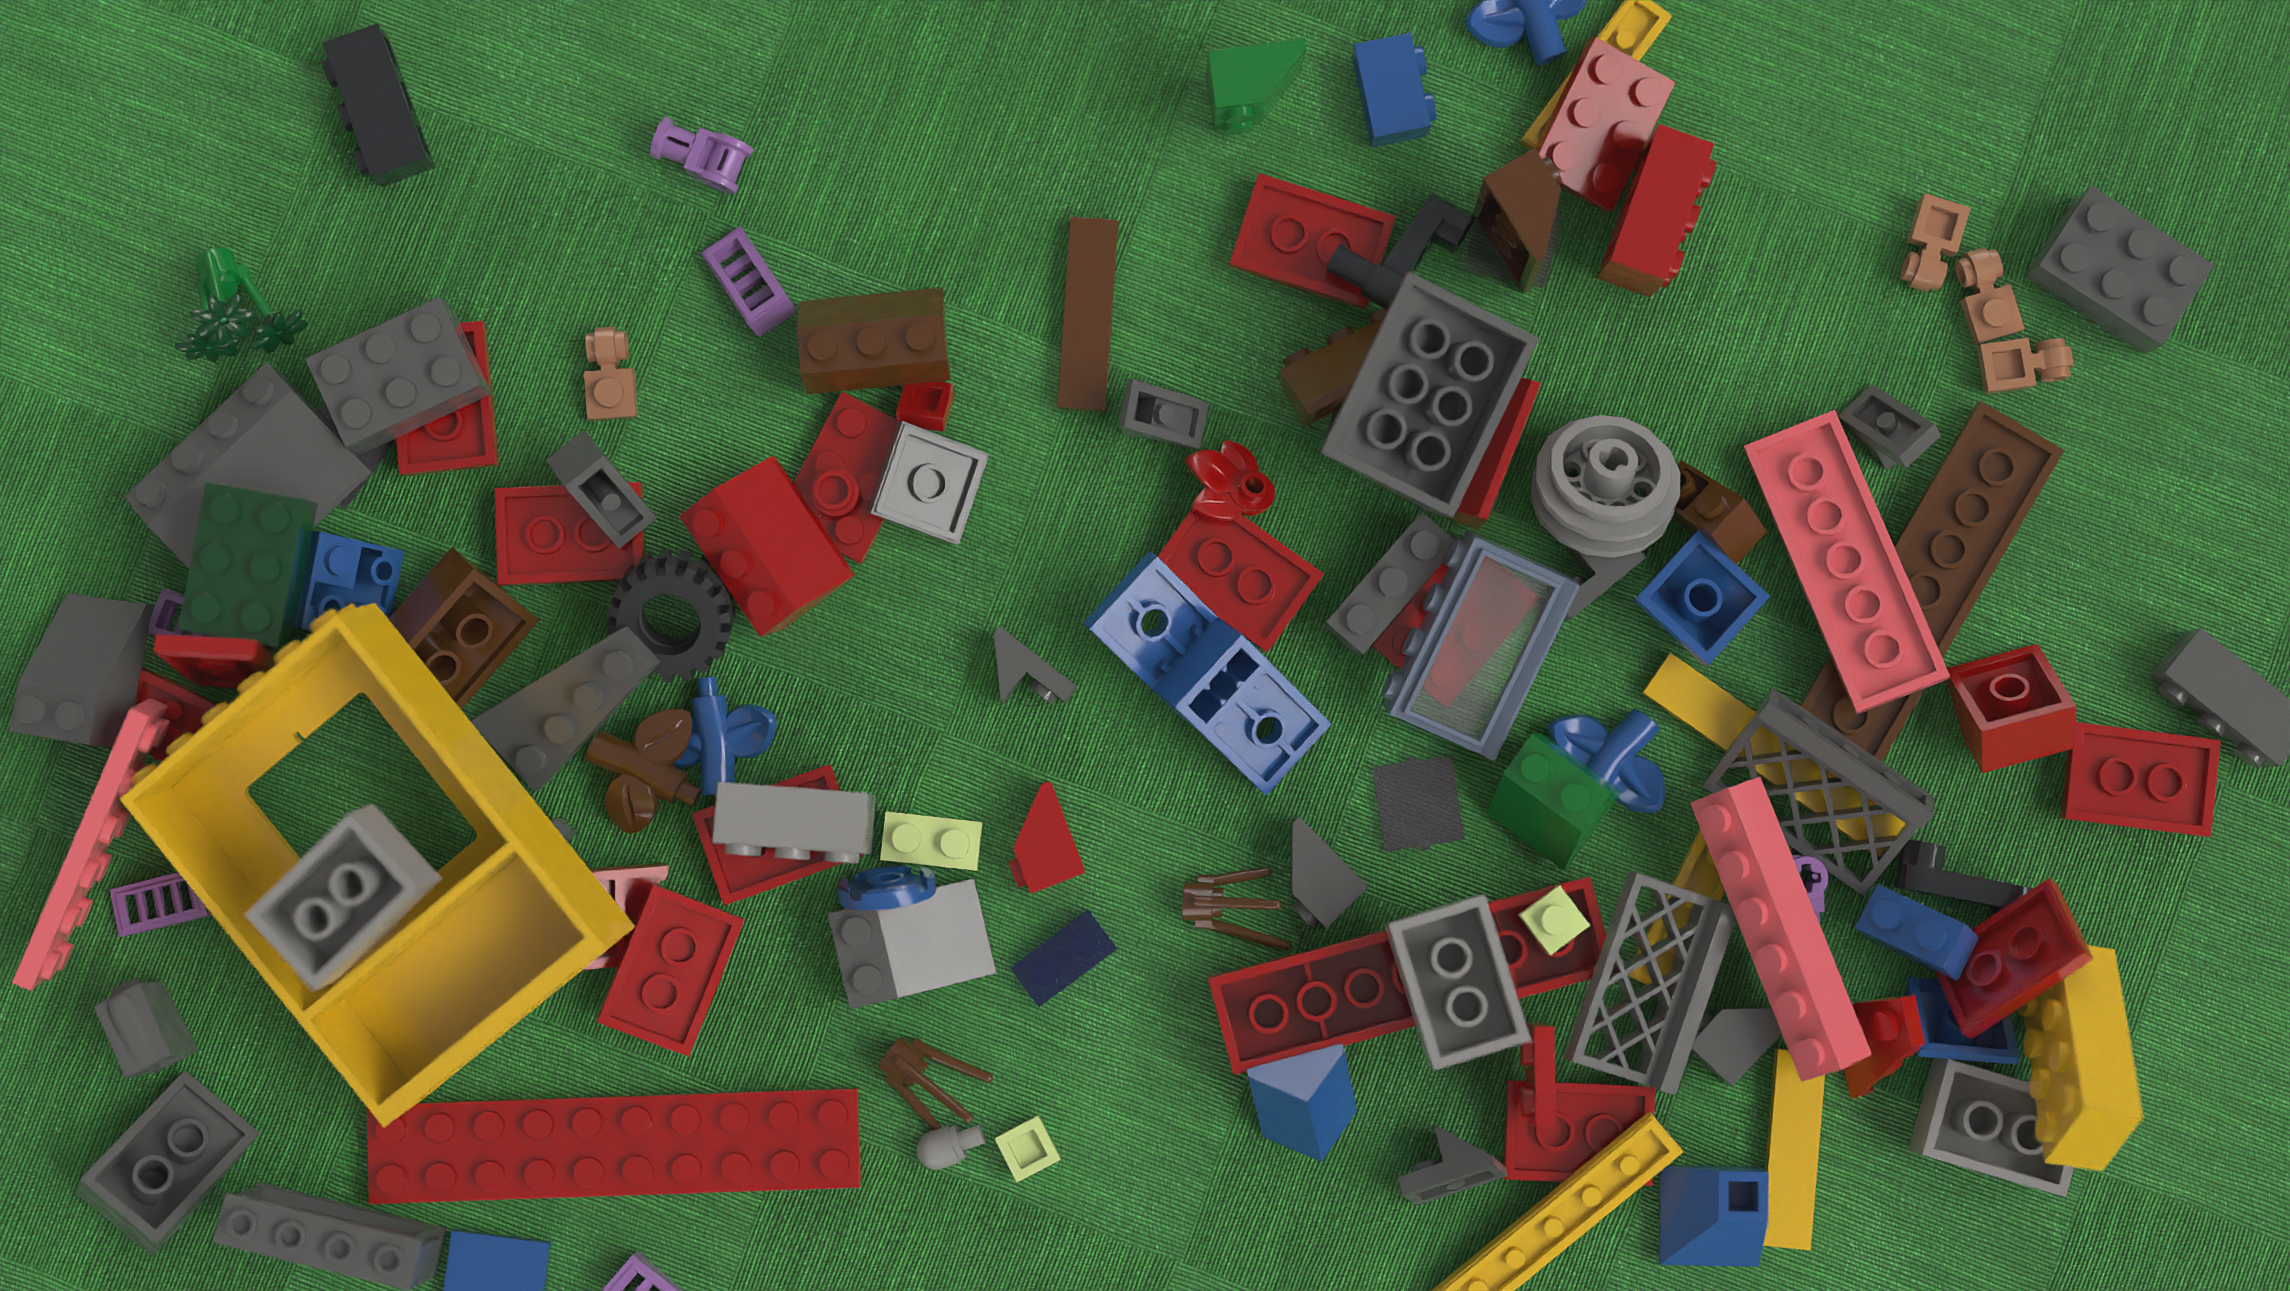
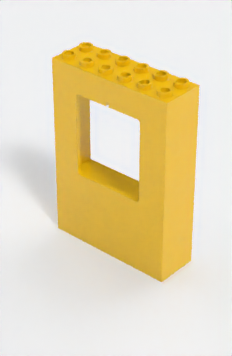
[120,603,635,1127]

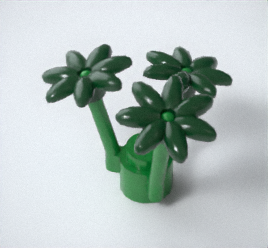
[175,247,308,362]

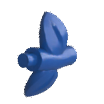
[1464,0,1587,67]
[672,677,777,796]
[1548,708,1666,813]

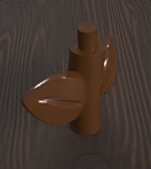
[586,709,702,834]

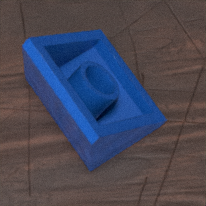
[1634,530,1770,667]
[1905,977,2019,1064]
[1246,1044,1357,1162]

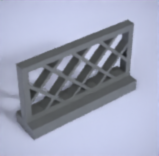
[1702,687,1935,896]
[1564,870,1736,1095]

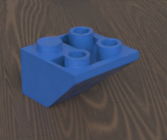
[295,531,404,631]
[1659,1165,1769,1267]

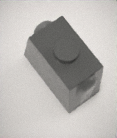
[94,978,199,1078]

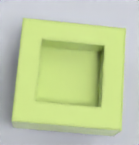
[1518,885,1590,955]
[994,1115,1061,1182]

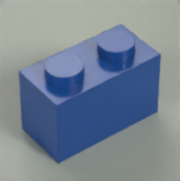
[1351,33,1437,148]
[1855,884,1979,981]

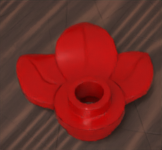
[1185,440,1275,521]

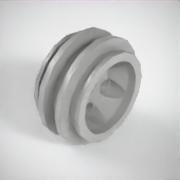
[1530,415,1680,558]

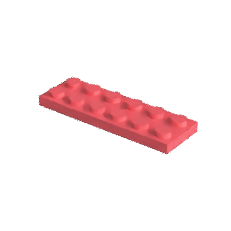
[1743,410,1950,715]
[12,698,170,990]

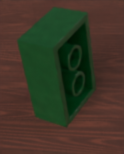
[178,481,318,648]

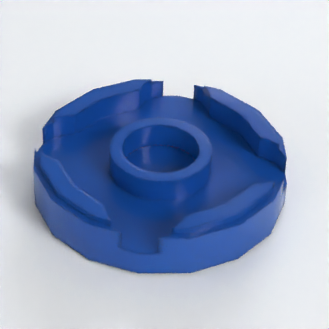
[837,865,936,910]

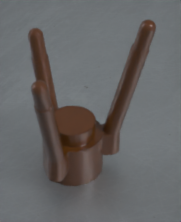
[1182,867,1292,951]
[878,1036,993,1130]

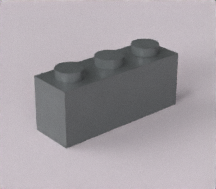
[1323,512,1454,658]
[2150,628,2290,768]

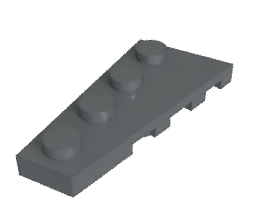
[471,626,660,792]

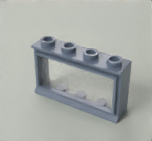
[1381,530,1581,761]

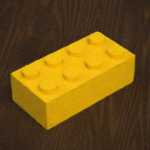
[2018,945,2143,1171]

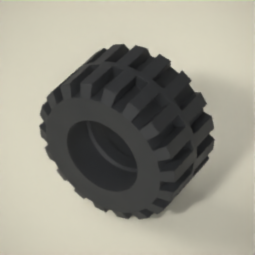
[607,549,735,683]

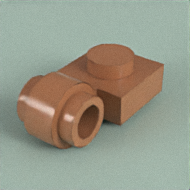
[1900,193,1971,292]
[1955,247,2025,346]
[584,326,638,421]
[1976,338,2074,395]

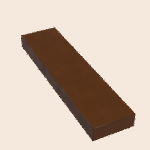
[1057,217,1119,412]

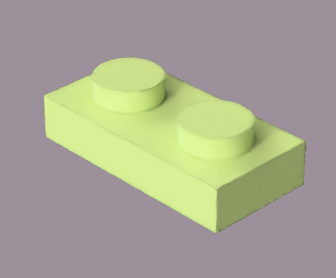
[880,812,983,871]

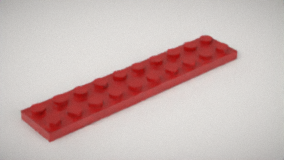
[367,1088,861,1204]

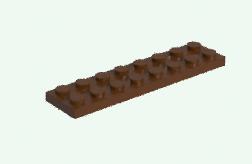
[1799,401,2065,761]

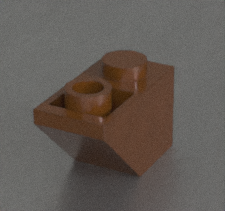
[1672,460,1767,564]

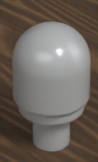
[916,1125,985,1170]

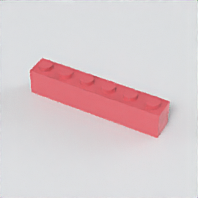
[1690,777,1872,1082]

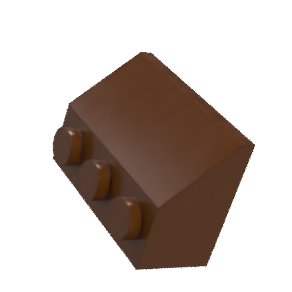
[1473,148,1562,295]
[797,288,951,394]
[1277,308,1388,428]
[389,547,540,709]

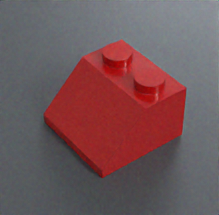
[1946,644,2076,773]

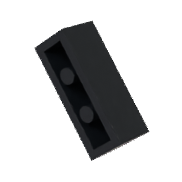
[322,23,436,187]

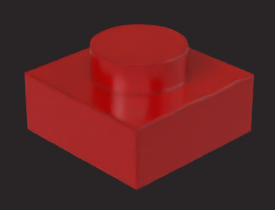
[896,382,955,432]

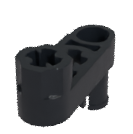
[1326,193,1476,310]
[1894,840,2033,913]

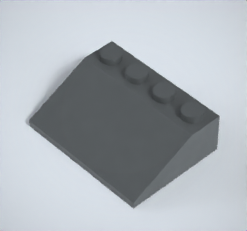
[1320,271,1539,518]
[124,362,372,569]

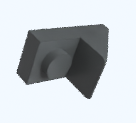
[1118,379,1209,449]
[1838,384,1941,470]
[1563,546,1646,623]
[994,626,1077,705]
[1398,1126,1508,1205]

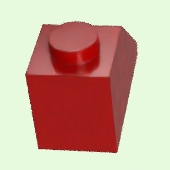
[1008,781,1086,894]

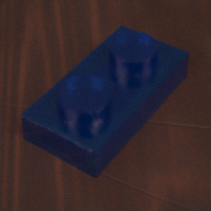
[1010,909,1118,1007]

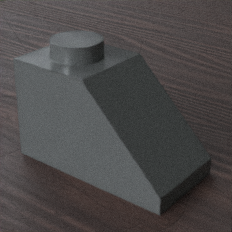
[546,430,657,548]
[1290,817,1368,928]
[1690,1006,1782,1086]

